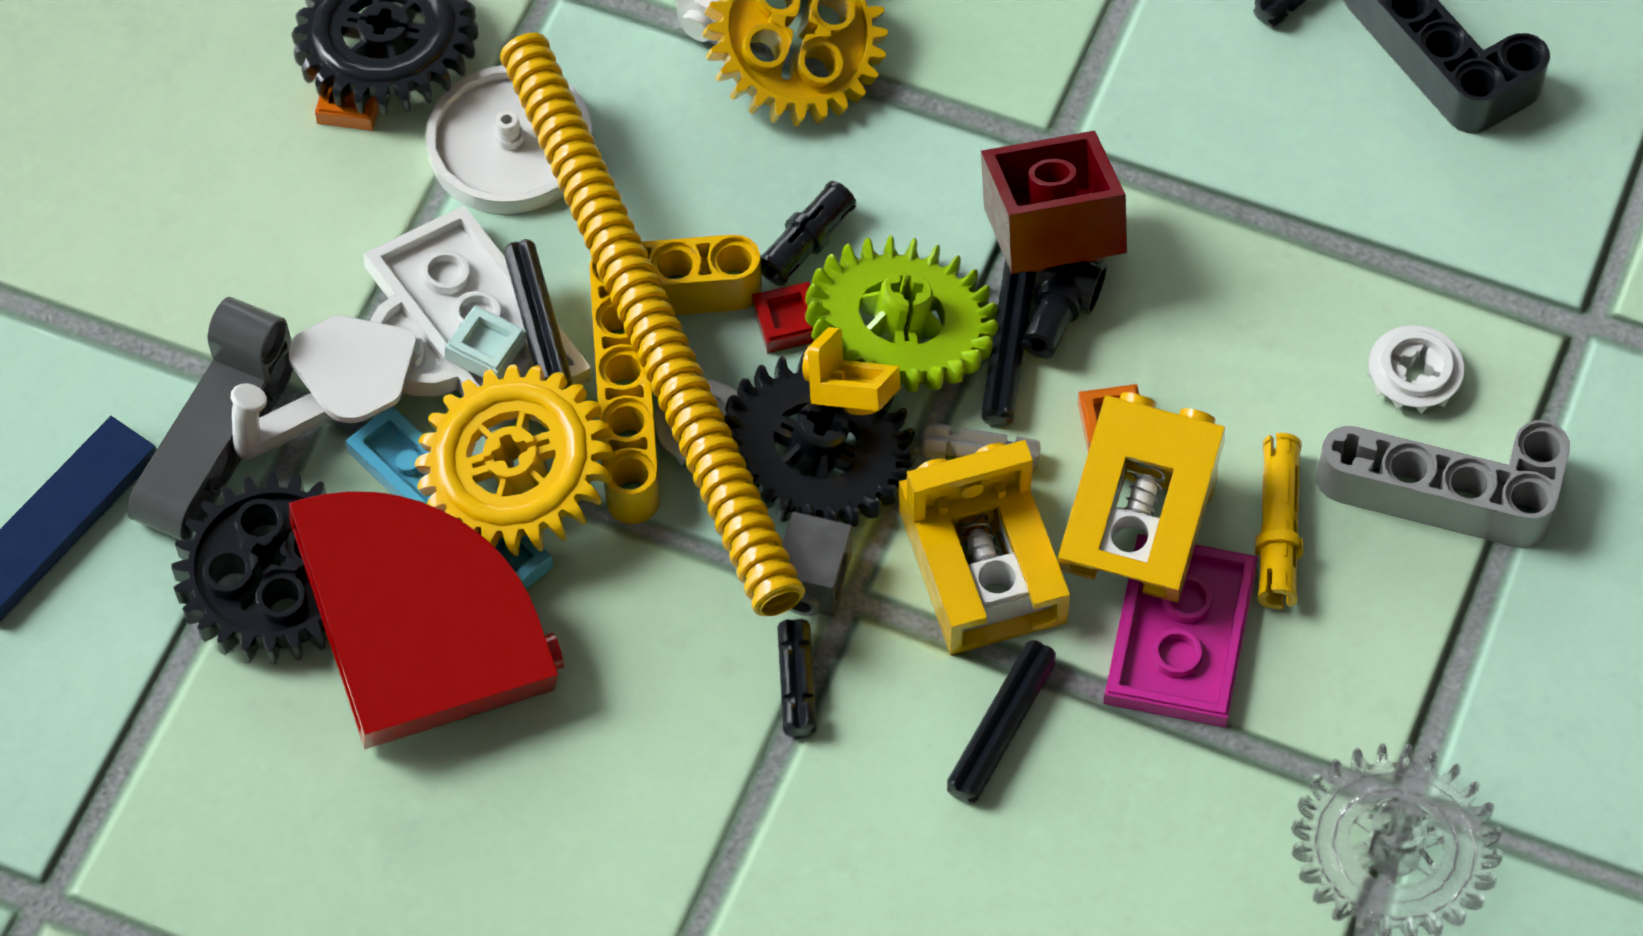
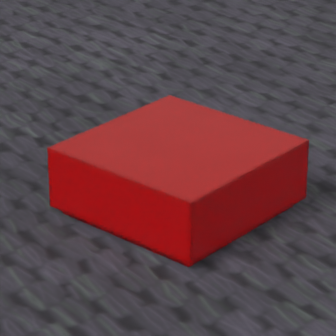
[752,281,815,353]

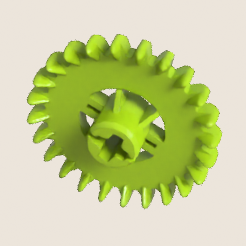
[805,235,999,392]

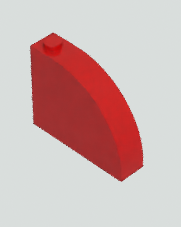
[289,491,564,750]

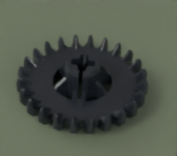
[291,0,479,116]
[724,353,916,527]

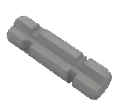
[922,423,1041,474]

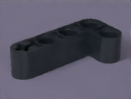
[1344,0,1550,133]

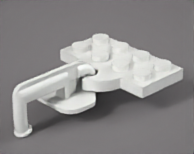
[231,205,591,460]

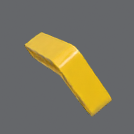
[589,235,762,524]

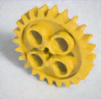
[702,0,888,126]

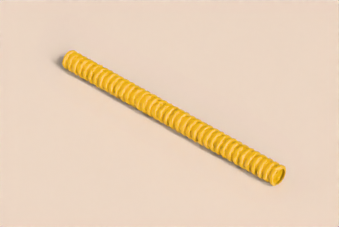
[500,32,805,617]

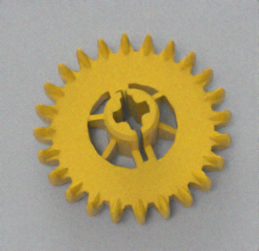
[414,364,614,556]

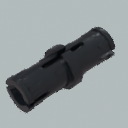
[760,180,857,286]

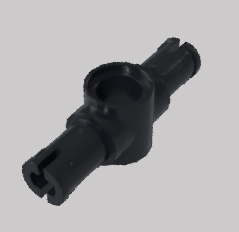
[1022,259,1107,359]

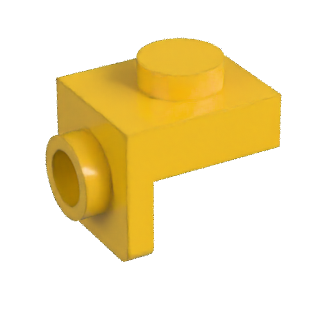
[802,327,901,415]

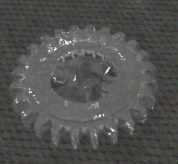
[1291,743,1503,936]

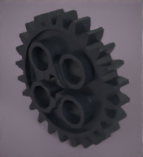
[171,473,327,664]

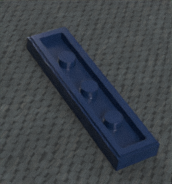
[0,415,157,621]

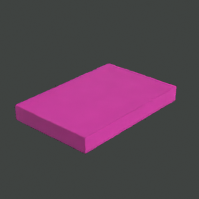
[1103,534,1258,728]

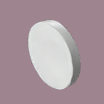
[426,65,593,214]

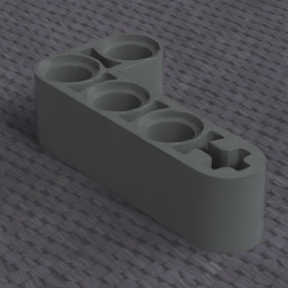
[127,297,293,540]

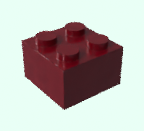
[981,130,1127,274]

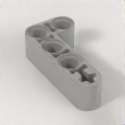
[1316,420,1570,548]

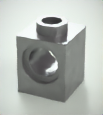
[782,512,852,617]

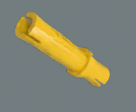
[1255,433,1304,609]

